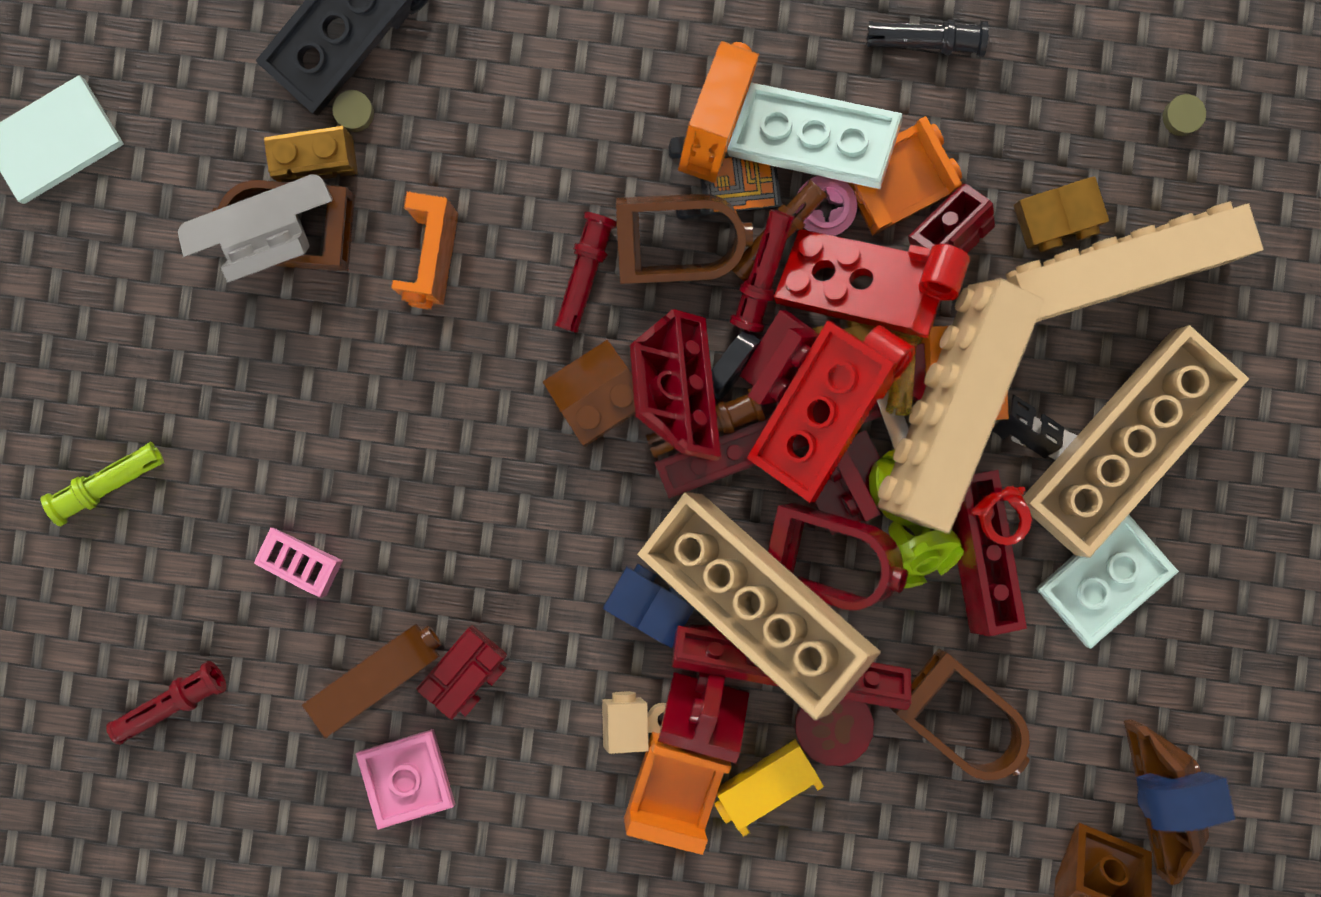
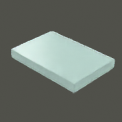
[0,75,124,204]
[1036,514,1179,649]

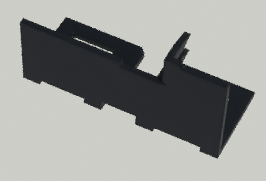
[991,395,1064,458]

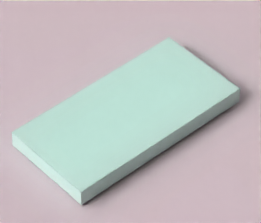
[727,83,902,189]

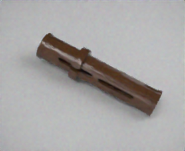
[732,179,828,281]

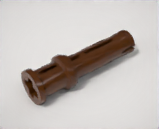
[645,388,766,458]

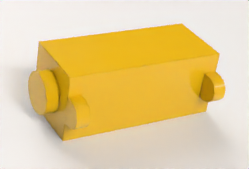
[714,739,824,837]

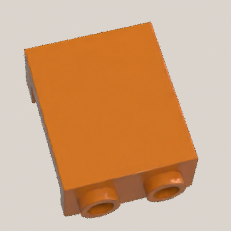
[847,116,962,236]
[392,192,458,310]
[624,732,732,855]

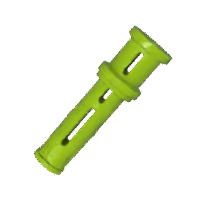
[41,442,164,527]

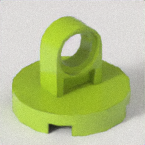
[888,521,964,588]

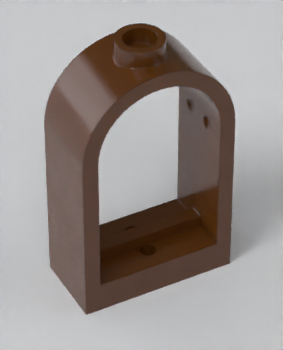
[212,180,355,272]
[616,194,753,284]
[302,624,441,738]
[890,648,1030,780]

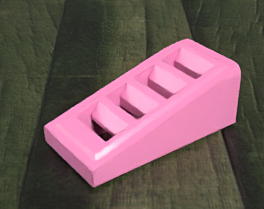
[254,528,343,598]

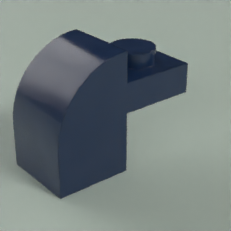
[1136,771,1236,831]

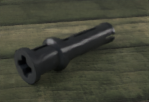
[867,19,989,57]

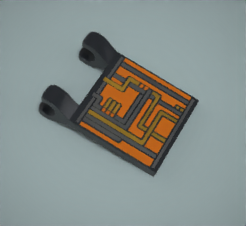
[668,137,782,220]

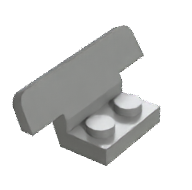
[178,175,333,283]

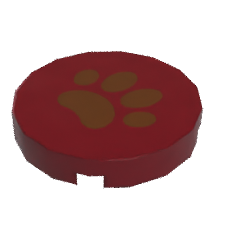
[795,699,874,766]

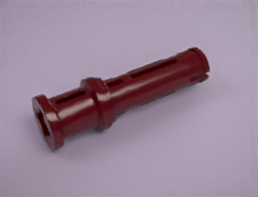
[730,209,795,333]
[554,212,617,333]
[106,661,227,745]

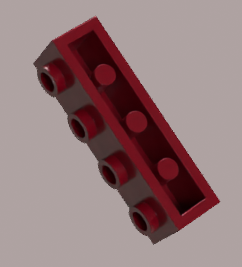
[951,470,1027,636]

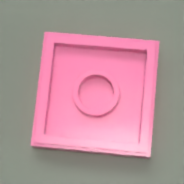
[356,729,455,830]

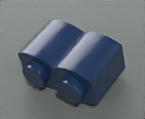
[603,563,694,648]

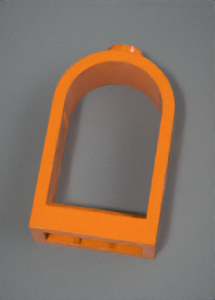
[678,41,759,183]

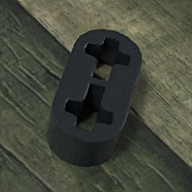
[712,330,761,401]

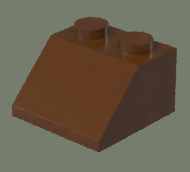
[542,339,635,447]
[1054,823,1152,897]

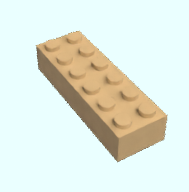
[1006,201,1264,322]
[877,279,1045,533]
[1023,325,1249,558]
[637,492,881,720]

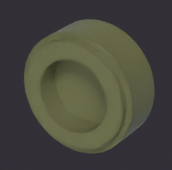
[333,90,374,132]
[1163,94,1206,136]

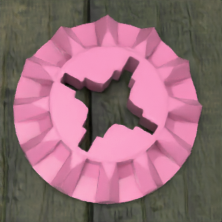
[796,176,857,236]

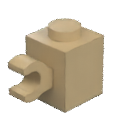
[602,691,666,754]

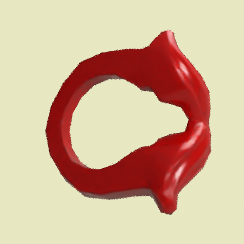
[971,486,1032,545]

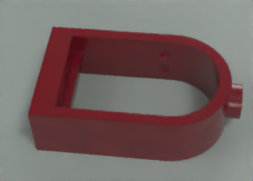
[768,503,908,610]

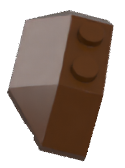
[1124,719,1210,885]

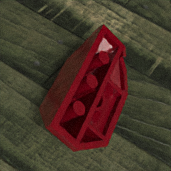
[630,309,721,461]

